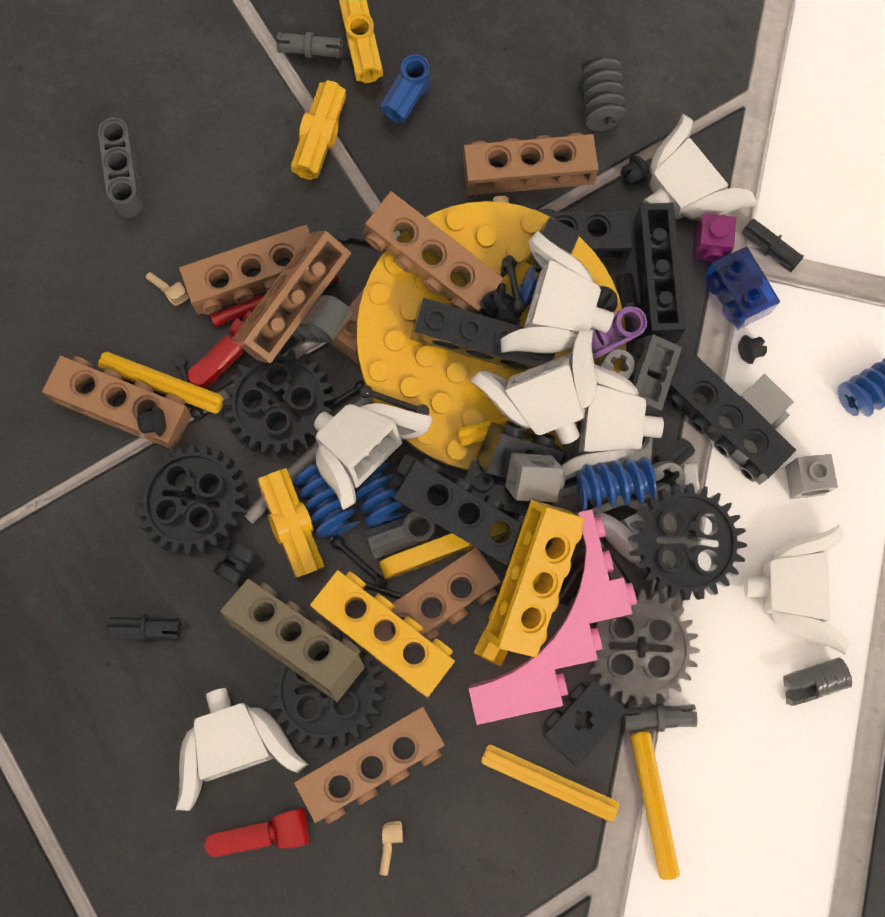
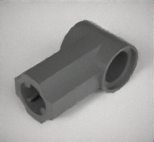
[365,511,437,560]

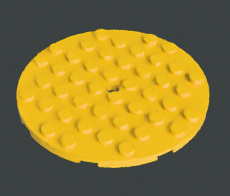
[356,201,626,471]

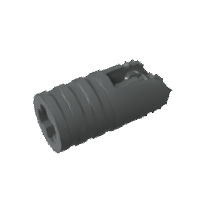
[783,657,853,706]

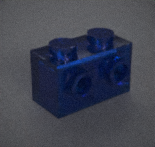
[705,246,781,330]

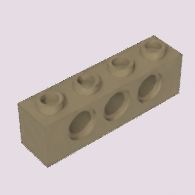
[220,579,365,702]

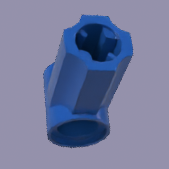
[380,54,430,123]

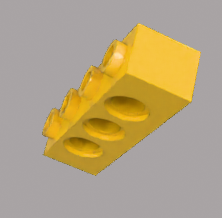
[484,499,585,658]
[310,570,455,699]

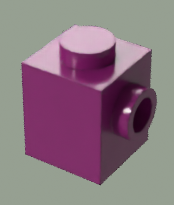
[692,213,736,263]

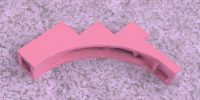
[469,509,637,725]

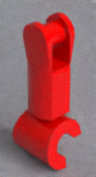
[188,310,252,389]
[205,808,310,857]

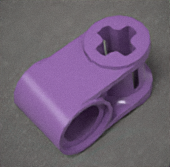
[590,306,647,360]

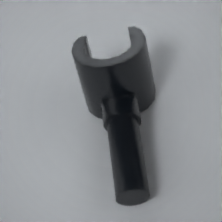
[480,283,509,317]

